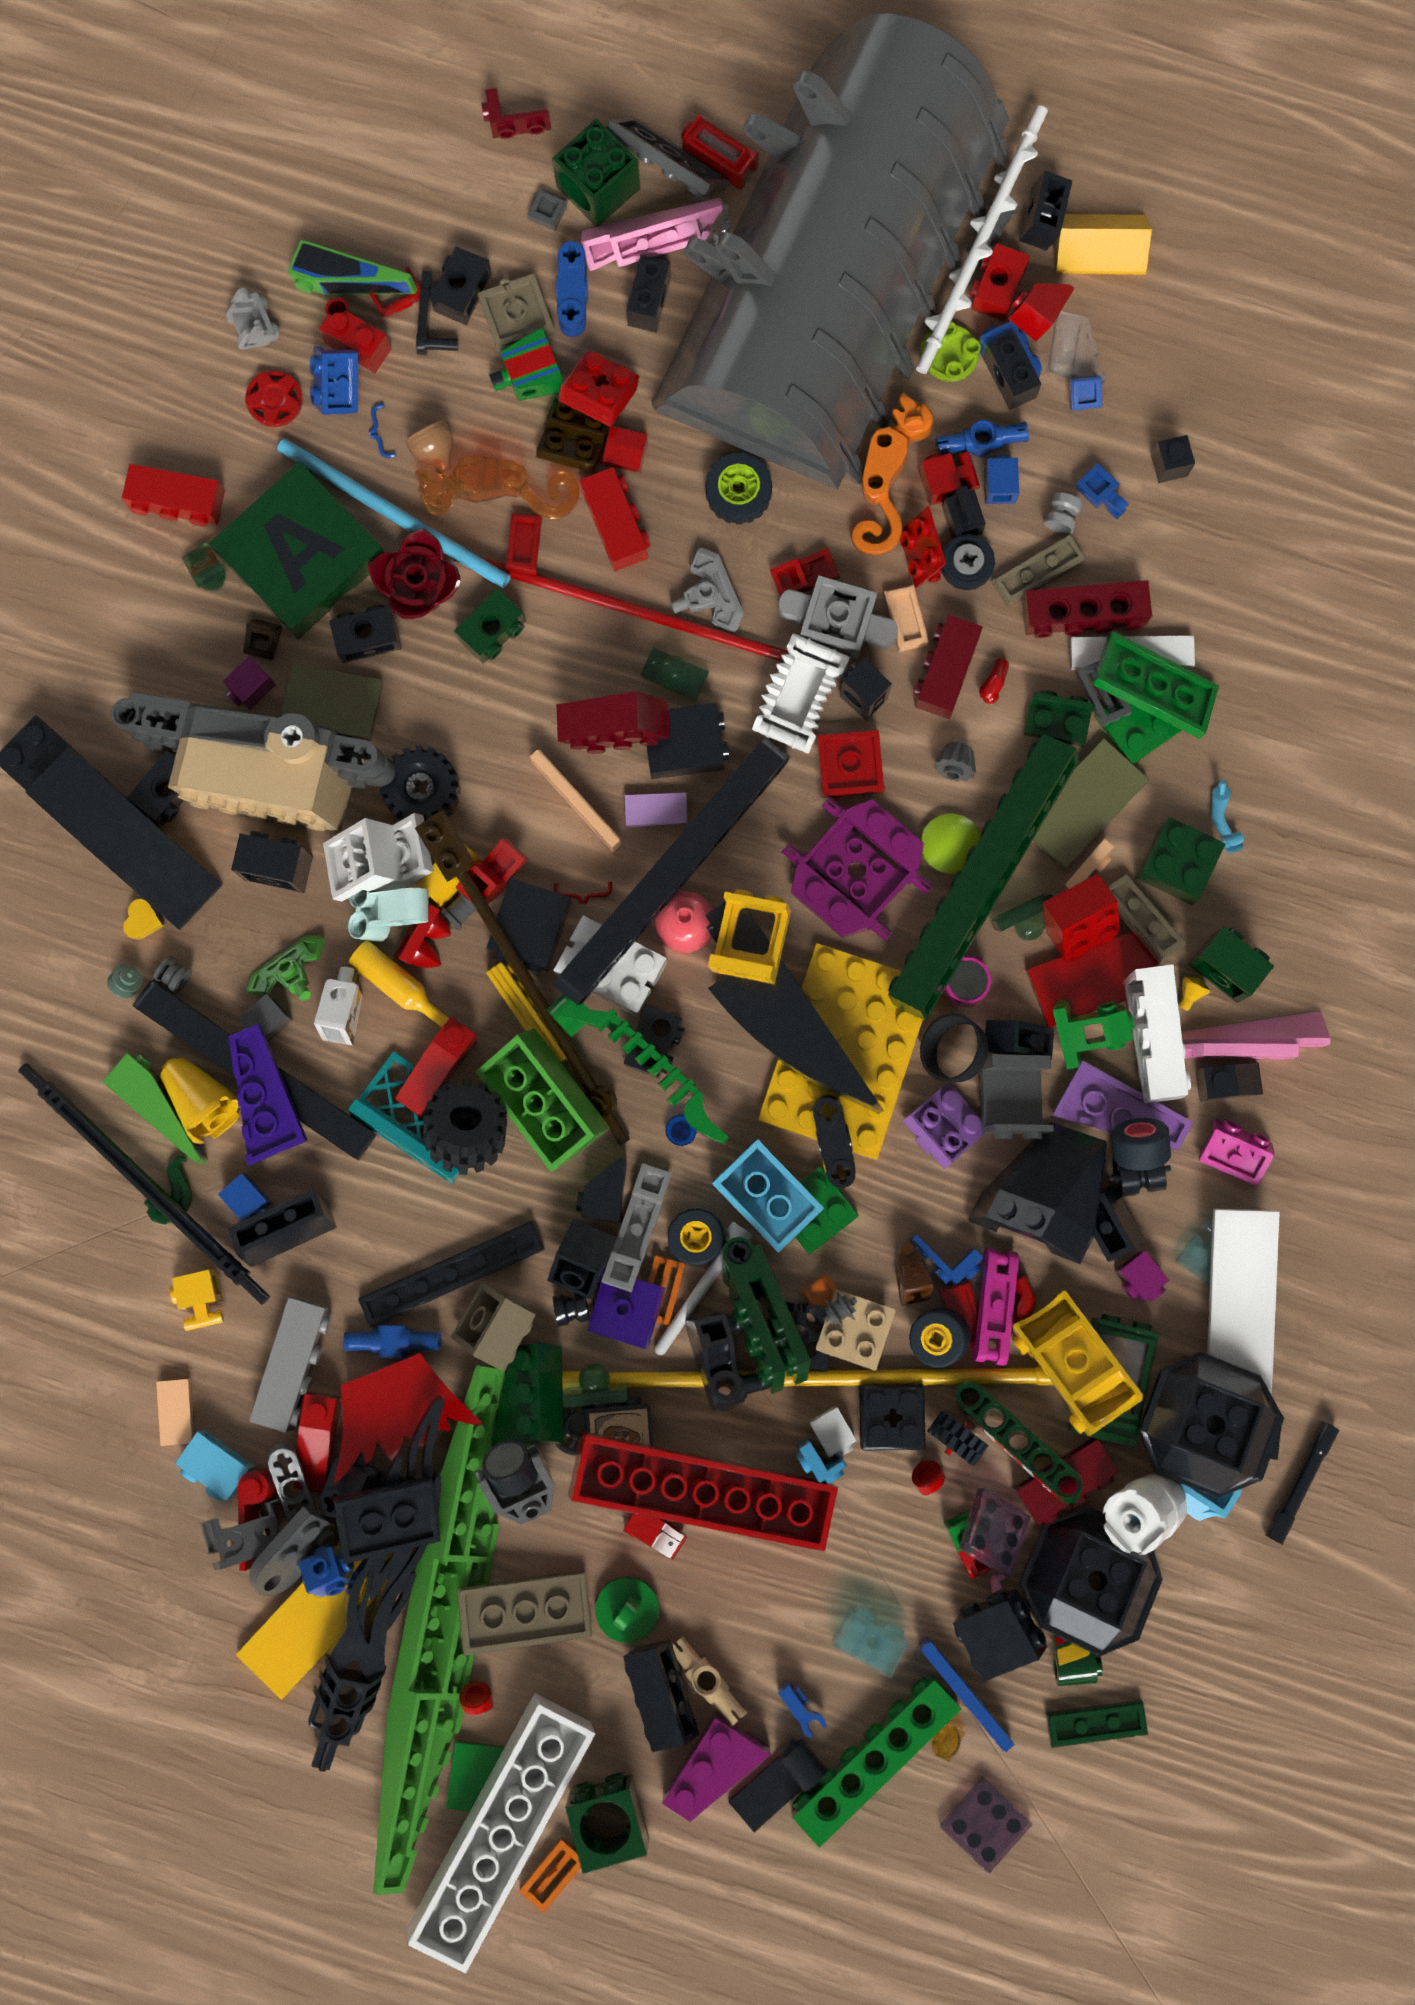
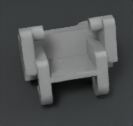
[225,288,279,350]

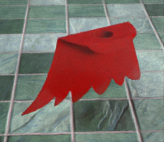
[334,1353,482,1484]

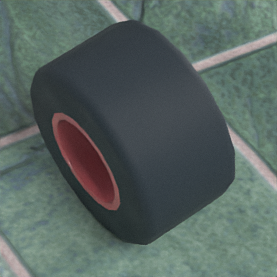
[1112,1118,1171,1171]

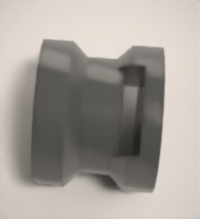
[153,955,192,995]

